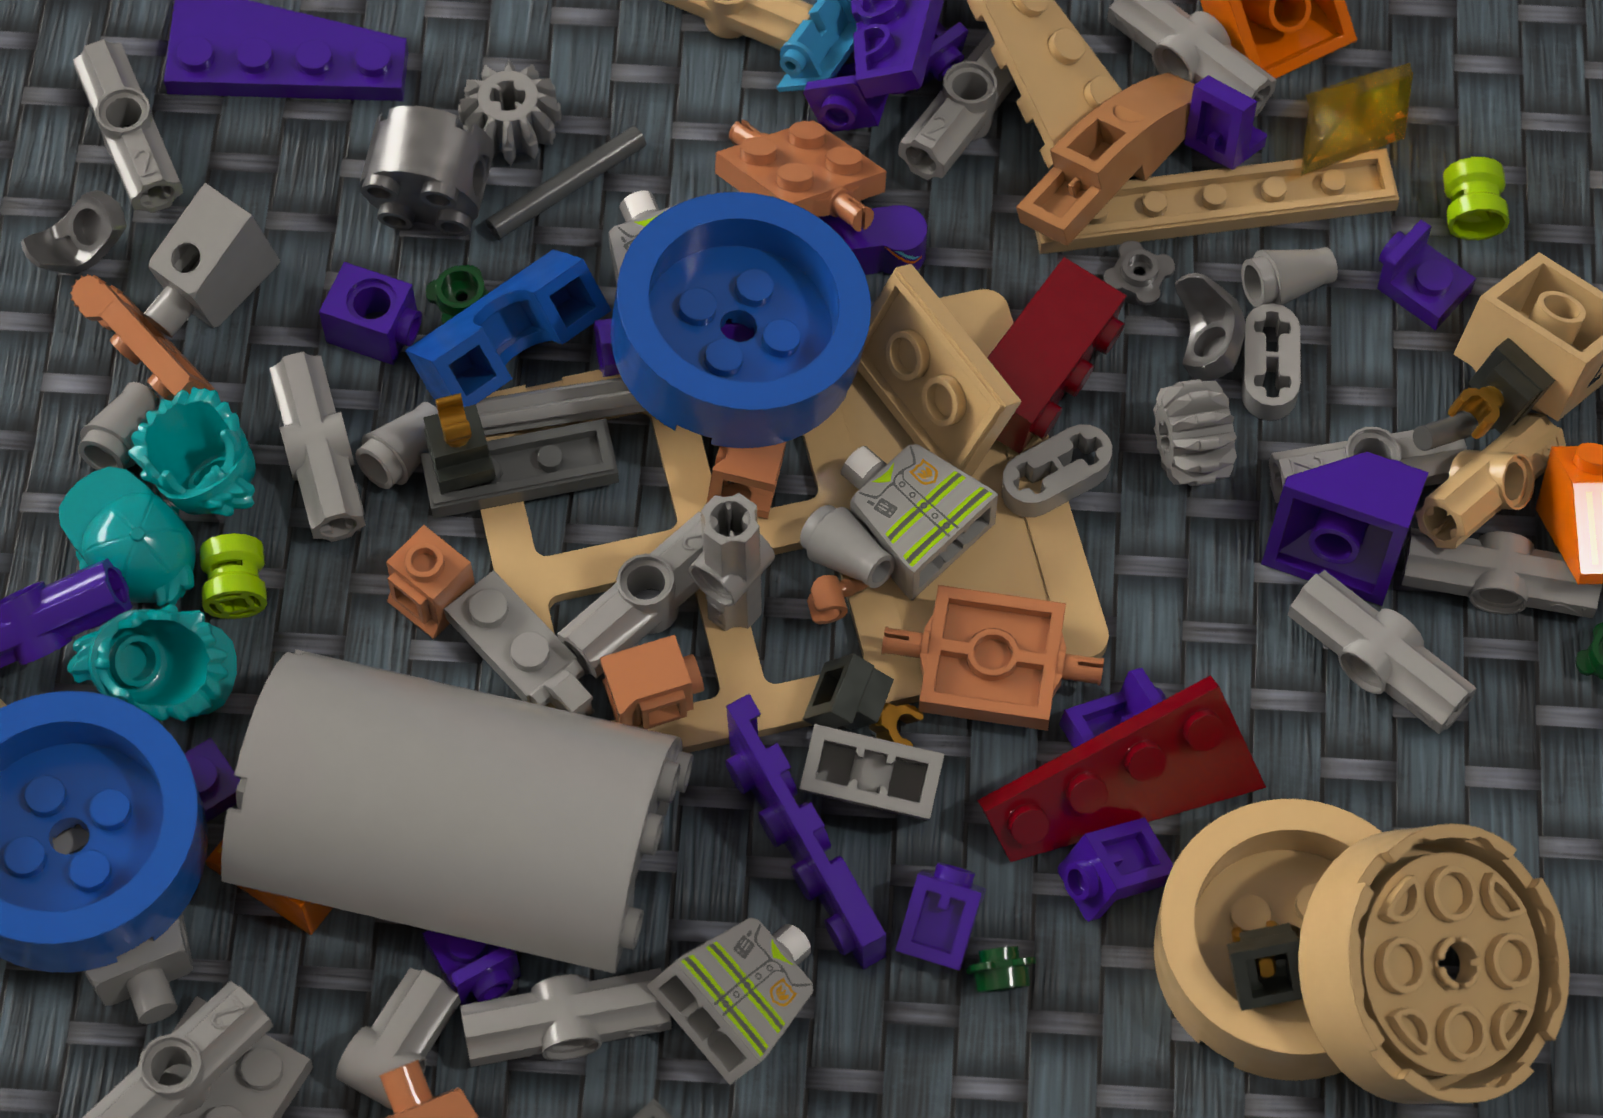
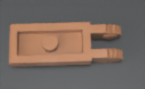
[70,274,216,401]

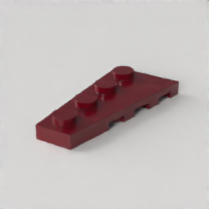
[978,675,1266,862]

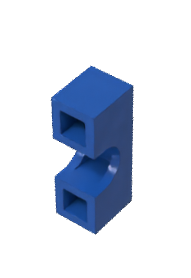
[405,249,612,407]

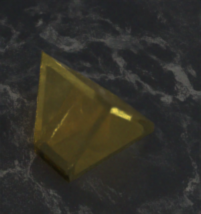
[1301,62,1413,176]

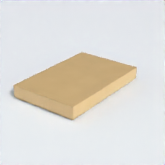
[858,264,1022,476]

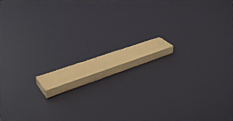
[1035,148,1399,254]

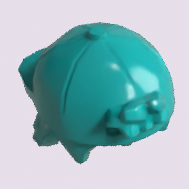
[128,387,256,517]
[59,466,196,607]
[67,604,237,721]

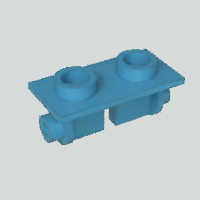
[777,0,857,92]

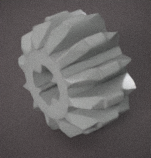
[458,59,561,166]
[1153,379,1237,486]

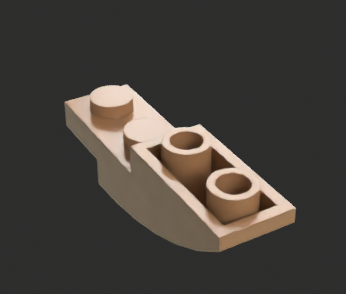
[1016,73,1195,246]

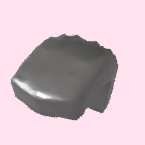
[21,190,127,274]
[1175,273,1245,381]

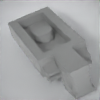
[444,570,595,716]

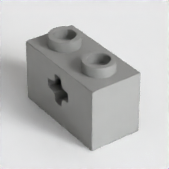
[799,724,944,821]

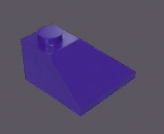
[1261,452,1429,606]

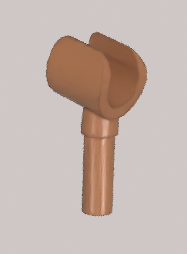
[807,575,891,624]

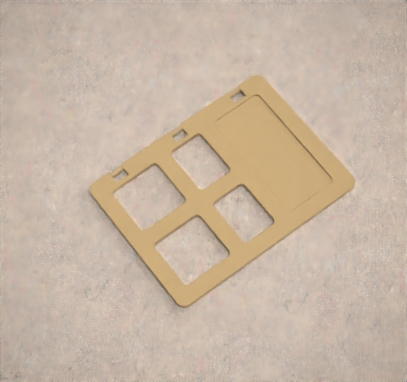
[480,289,1109,753]

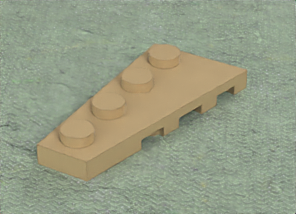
[967,0,1122,169]

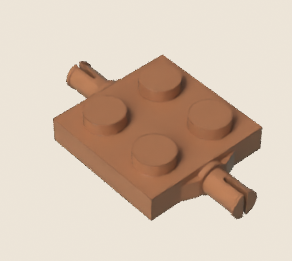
[715,120,886,232]
[882,585,1104,731]

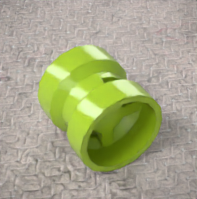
[1443,157,1510,240]
[200,533,267,619]

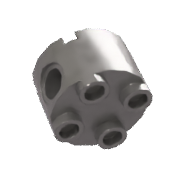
[360,106,494,236]

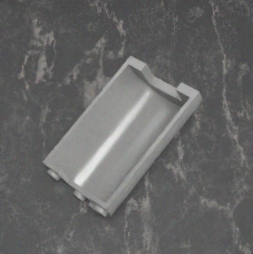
[221,649,693,974]

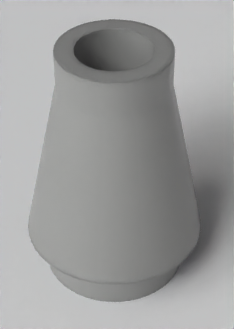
[1241,247,1338,307]
[78,382,160,470]
[355,402,438,489]
[800,505,895,588]

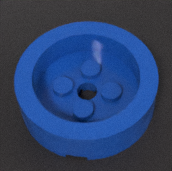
[611,192,871,448]
[0,691,208,973]

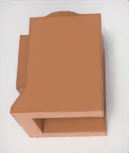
[706,442,787,519]
[386,525,475,640]
[600,635,704,729]

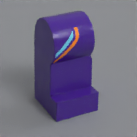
[818,205,927,275]

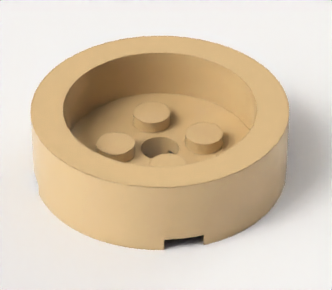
[1154,799,1382,1080]
[1298,824,1570,1104]

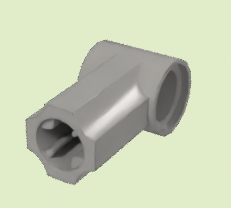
[336,967,461,1110]

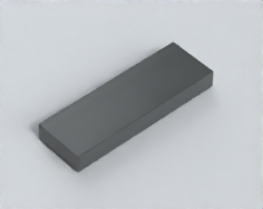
[421,418,619,519]

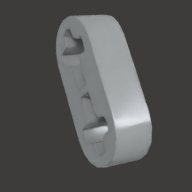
[1241,303,1301,421]
[1001,424,1112,517]

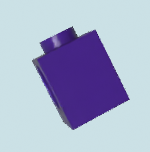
[319,262,422,365]

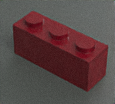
[987,257,1127,454]

